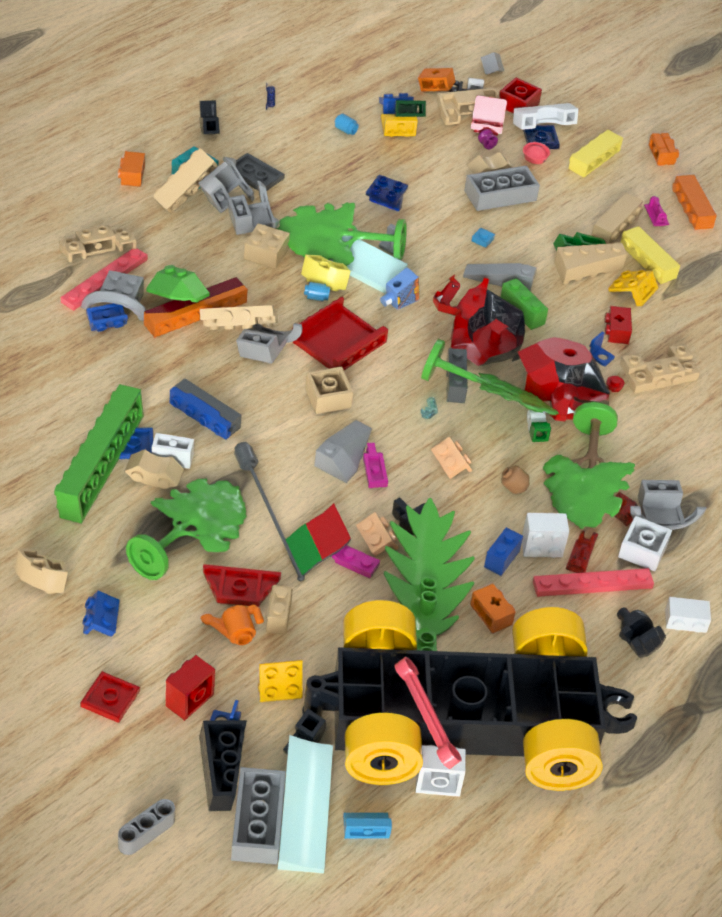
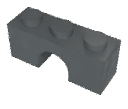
[446,348,468,403]

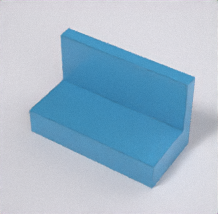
[343,812,392,839]

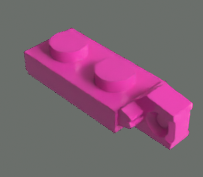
[363,443,388,488]
[331,545,380,578]

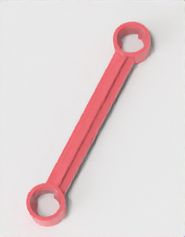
[394,657,462,769]

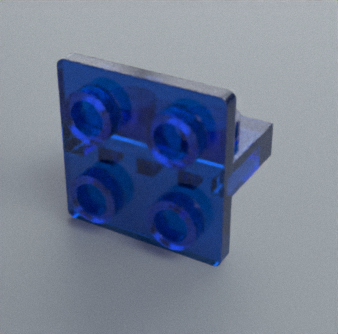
[365,175,408,211]

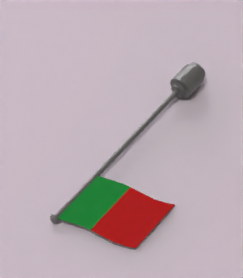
[234,442,351,581]

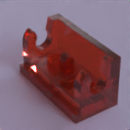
[566,530,598,573]

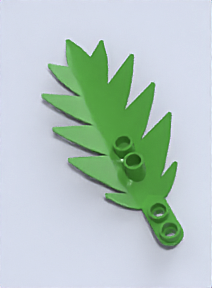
[384,498,475,651]

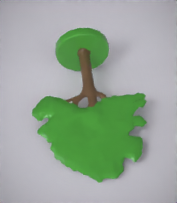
[543,402,635,529]

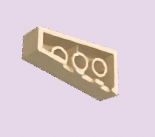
[153,148,218,214]
[554,243,627,285]

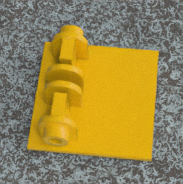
[258,660,303,702]

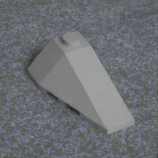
[463,263,537,291]
[314,420,372,483]

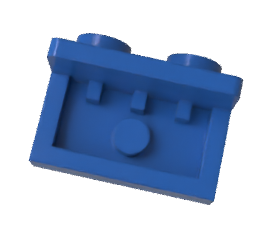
[379,93,414,114]
[86,303,128,332]
[82,590,120,637]

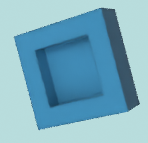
[472,228,495,248]

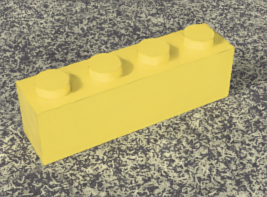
[569,130,623,177]
[620,226,680,284]

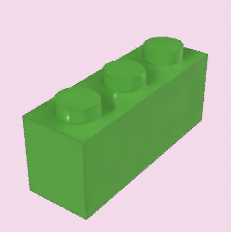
[500,278,548,330]

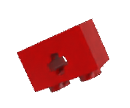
[604,306,632,344]

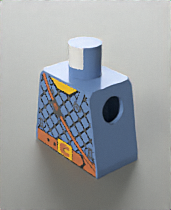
[380,267,419,309]

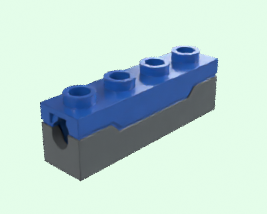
[169,378,242,440]

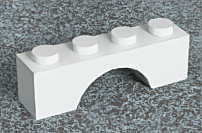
[513,103,578,130]

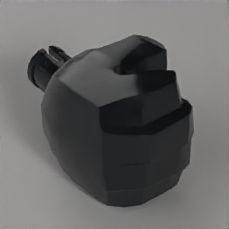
[617,607,666,658]

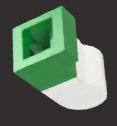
[527,410,551,442]

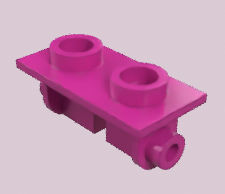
[644,196,669,226]

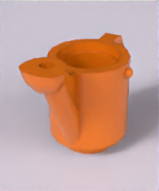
[200,605,264,645]

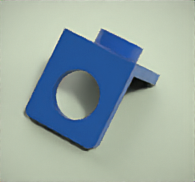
[589,331,615,366]
[210,700,241,721]

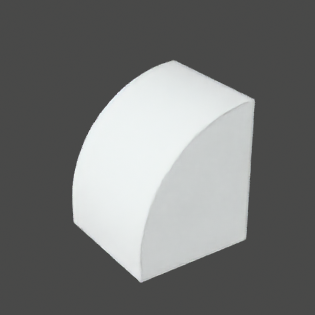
[467,78,484,90]

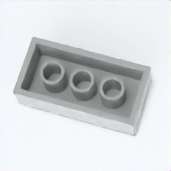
[464,165,540,211]
[231,767,286,865]

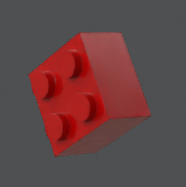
[499,77,542,114]
[165,655,215,721]

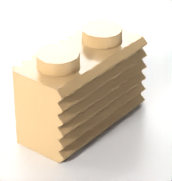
[266,585,293,635]

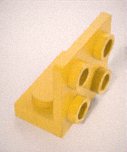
[381,114,418,137]
[608,270,658,306]

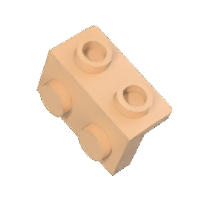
[431,436,473,479]
[356,512,399,557]

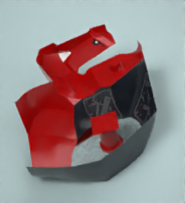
[433,274,525,366]
[512,337,610,422]

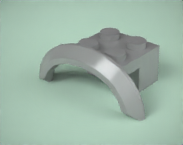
[198,157,254,213]
[228,181,279,235]
[81,270,147,321]
[236,323,302,364]
[630,480,707,530]

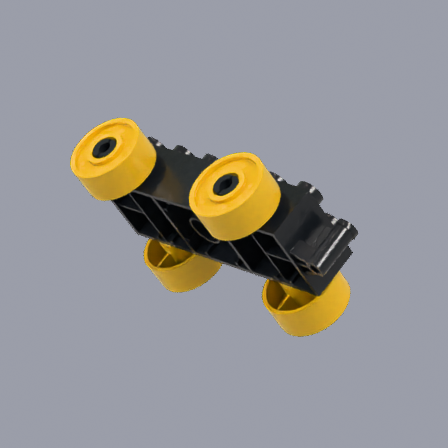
[302,600,637,791]

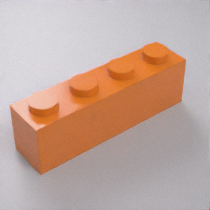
[672,175,717,230]

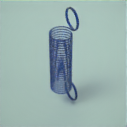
[266,82,275,110]

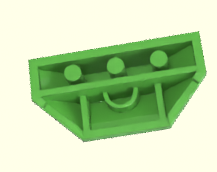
[146,265,210,302]

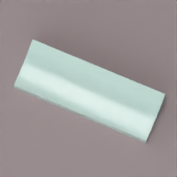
[329,236,408,294]
[278,735,333,873]

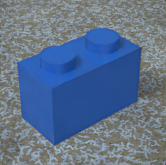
[484,527,523,576]

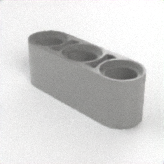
[118,799,175,855]

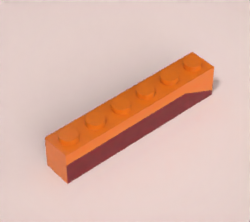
[144,277,248,338]

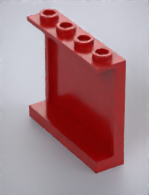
[292,296,388,371]

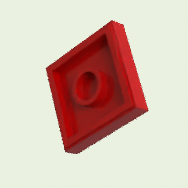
[80,671,140,723]

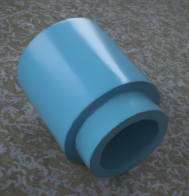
[335,113,359,135]
[304,282,330,302]

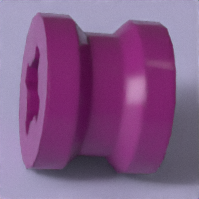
[478,129,498,150]

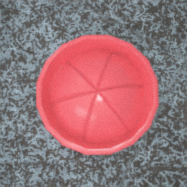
[523,142,550,164]

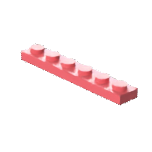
[61,248,148,311]
[533,568,654,597]

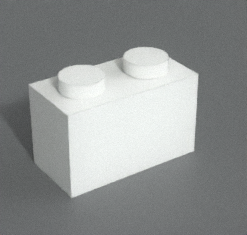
[152,433,194,469]
[665,597,711,633]

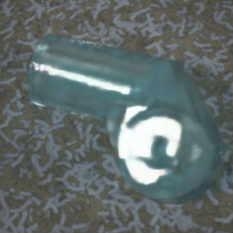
[420,397,438,419]

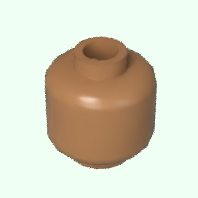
[501,465,530,494]

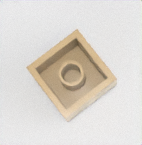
[244,223,290,269]
[305,367,353,414]

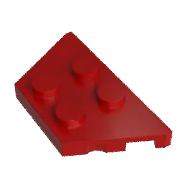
[203,564,281,607]

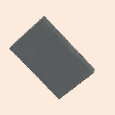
[236,153,285,191]

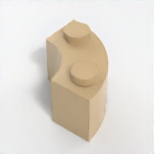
[467,152,513,174]
[124,449,184,489]
[14,548,68,594]

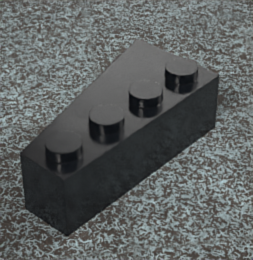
[199,720,247,811]

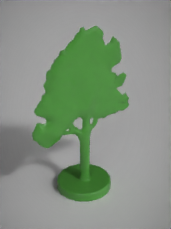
[276,202,407,266]
[421,338,559,415]
[126,478,247,580]

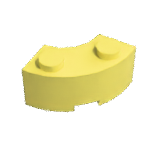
[301,255,350,291]

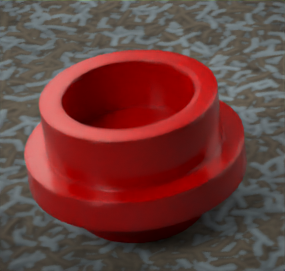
[606,376,625,392]

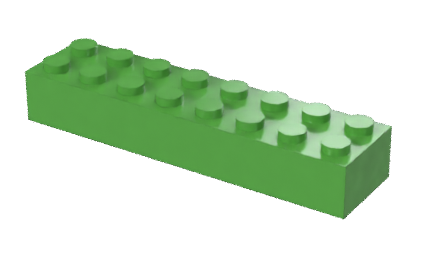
[54,384,144,524]

